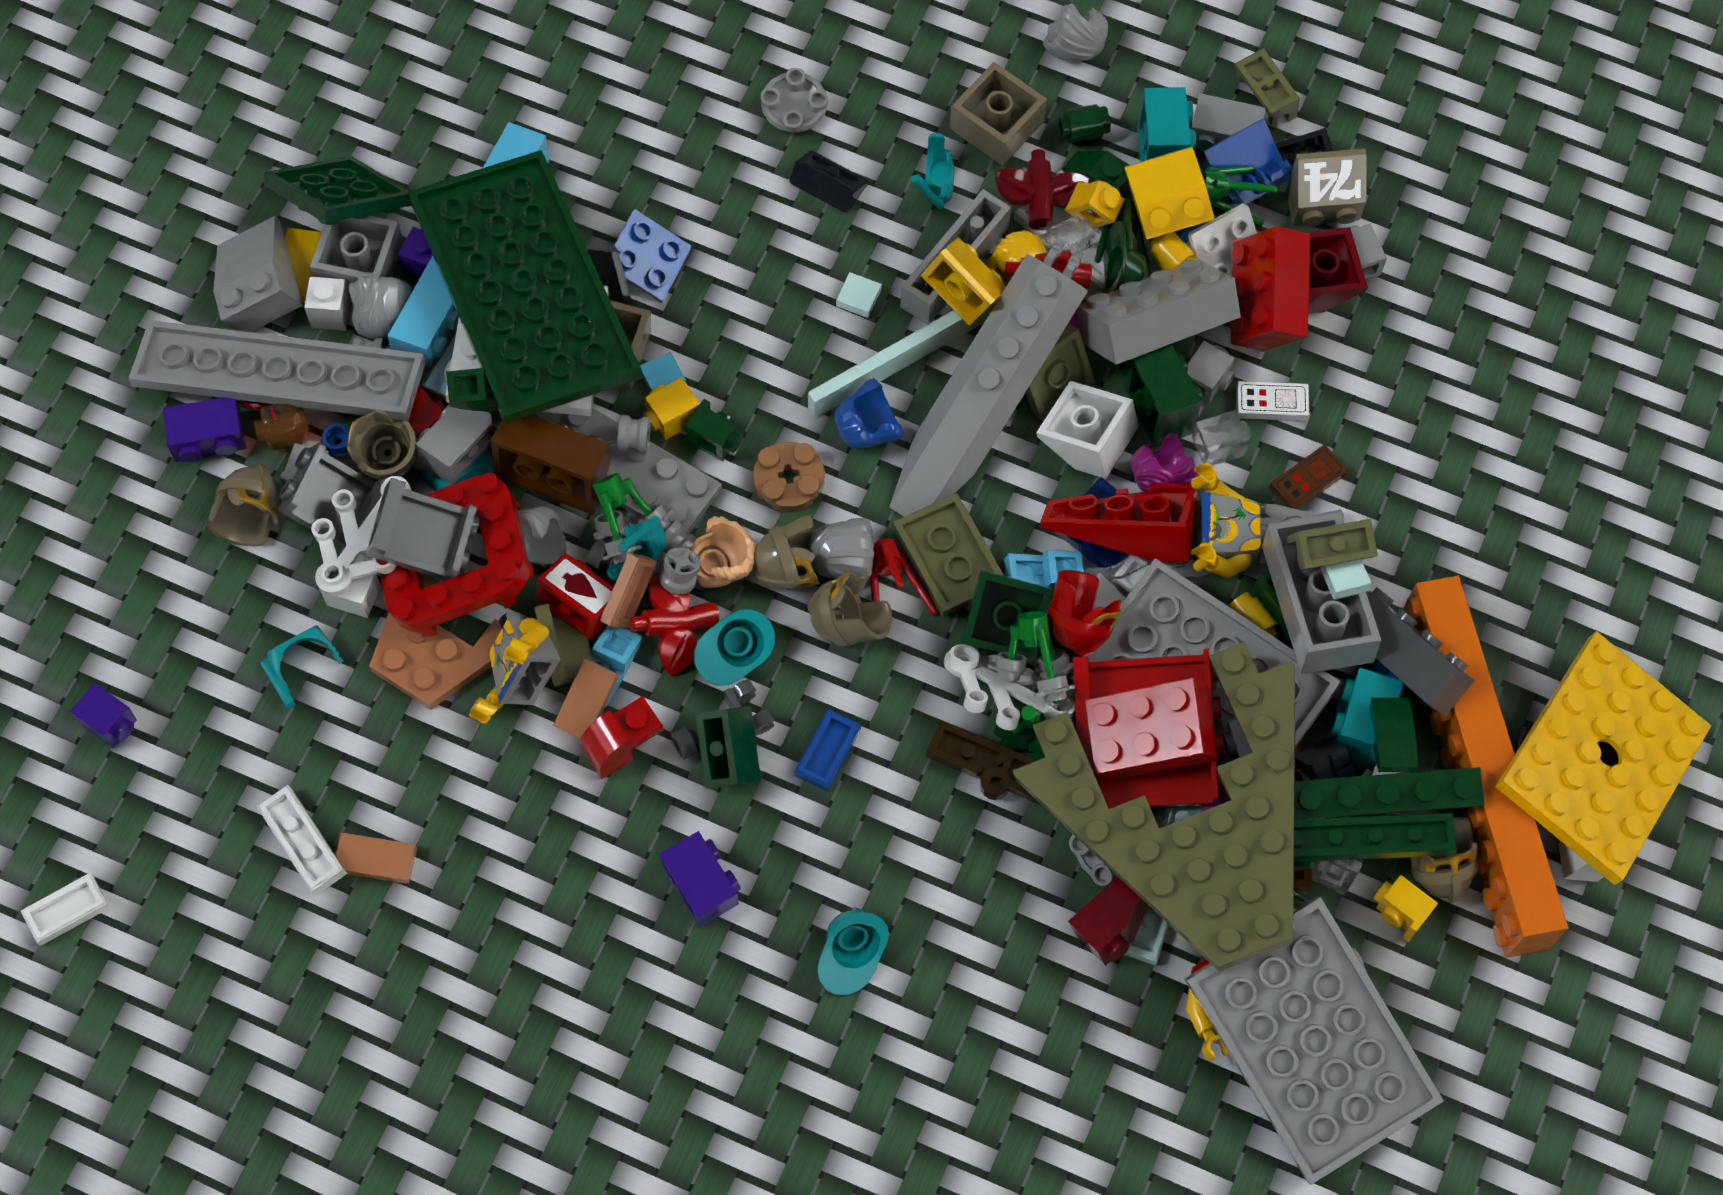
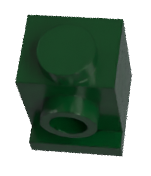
[685,399,743,462]

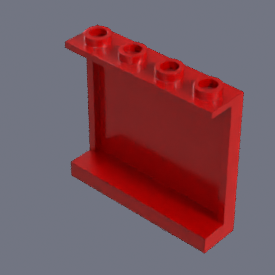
[1073,649,1226,809]

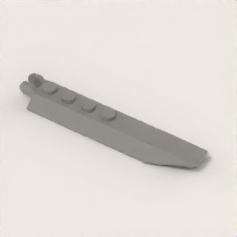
[889,238,1088,517]

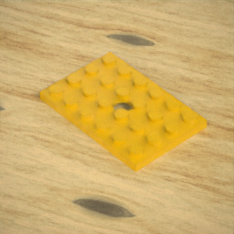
[1495,631,1712,885]

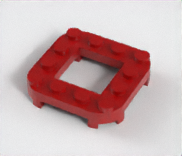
[379,473,534,637]

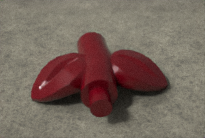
[995,149,1091,230]

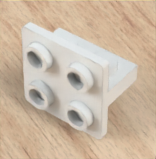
[1187,204,1257,276]

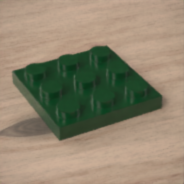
[264,156,412,225]

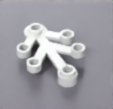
[311,476,411,595]
[944,644,1075,730]

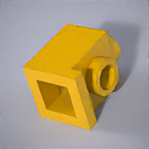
[1065,180,1125,229]
[1373,875,1438,942]

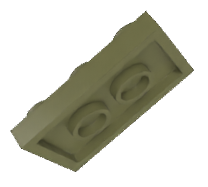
[893,493,1004,617]

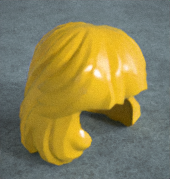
[986,230,1047,273]

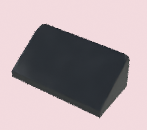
[790,150,869,213]
[587,241,632,306]

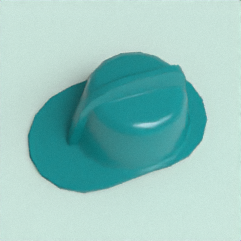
[694,610,775,686]
[817,907,889,995]

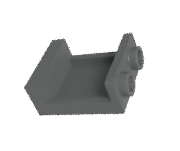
[278,442,386,549]
[365,478,479,580]

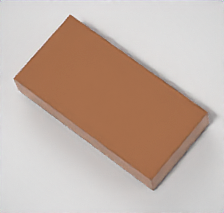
[600,553,657,628]
[553,658,620,739]
[336,833,417,884]

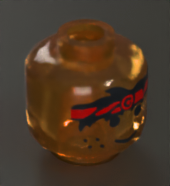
[254,404,310,451]

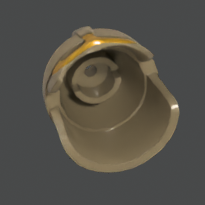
[347,409,418,480]
[207,463,281,547]
[754,515,820,590]
[807,572,892,647]
[1409,815,1479,903]

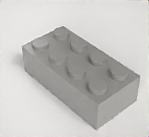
[1077,259,1241,365]
[1262,513,1381,674]

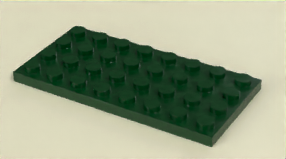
[408,150,642,424]

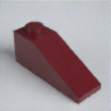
[1068,877,1148,966]

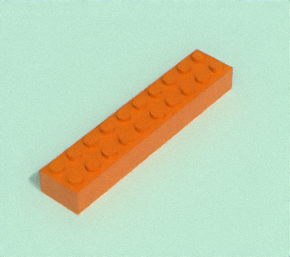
[1403,575,1569,958]

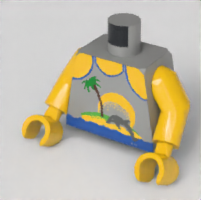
[1191,463,1267,578]
[469,612,560,724]

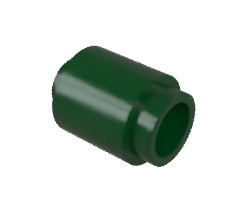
[1059,104,1111,144]

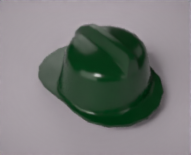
[1103,221,1149,294]

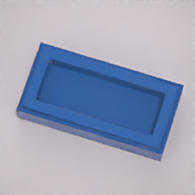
[794,709,861,792]

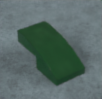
[446,368,499,412]
[1369,698,1418,772]

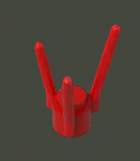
[870,538,938,615]

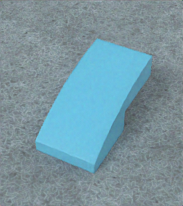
[1004,549,1084,591]
[592,625,642,707]

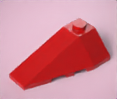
[1040,483,1198,563]

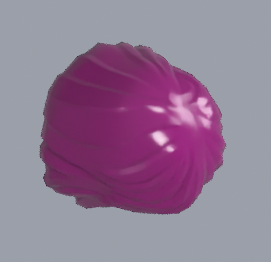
[1130,433,1199,492]

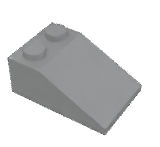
[213,216,303,332]

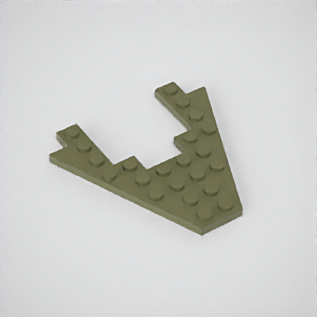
[1012,642,1295,972]

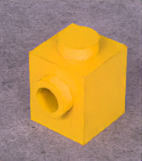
[643,377,700,440]

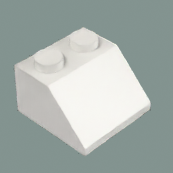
[1036,381,1139,479]

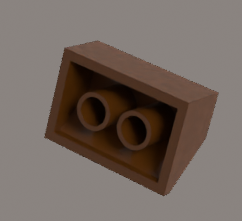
[491,414,610,515]

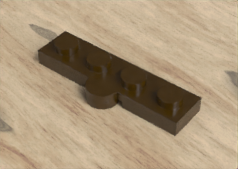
[926,720,1042,806]

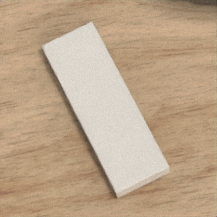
[256,785,347,896]

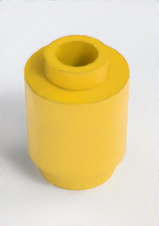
[1149,232,1197,271]
[1228,592,1279,638]

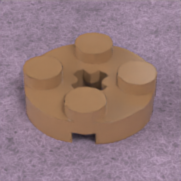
[753,442,825,512]

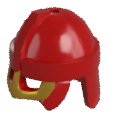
[1047,570,1122,656]

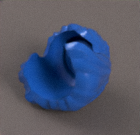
[834,378,905,449]

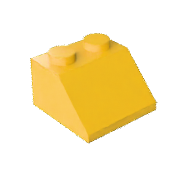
[1124,146,1215,240]
[920,237,1006,326]

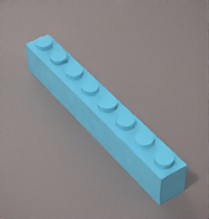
[388,122,551,369]

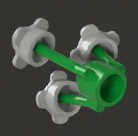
[592,473,675,565]
[988,611,1075,704]

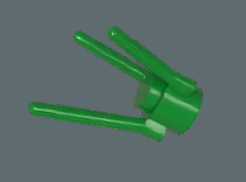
[1201,166,1278,226]

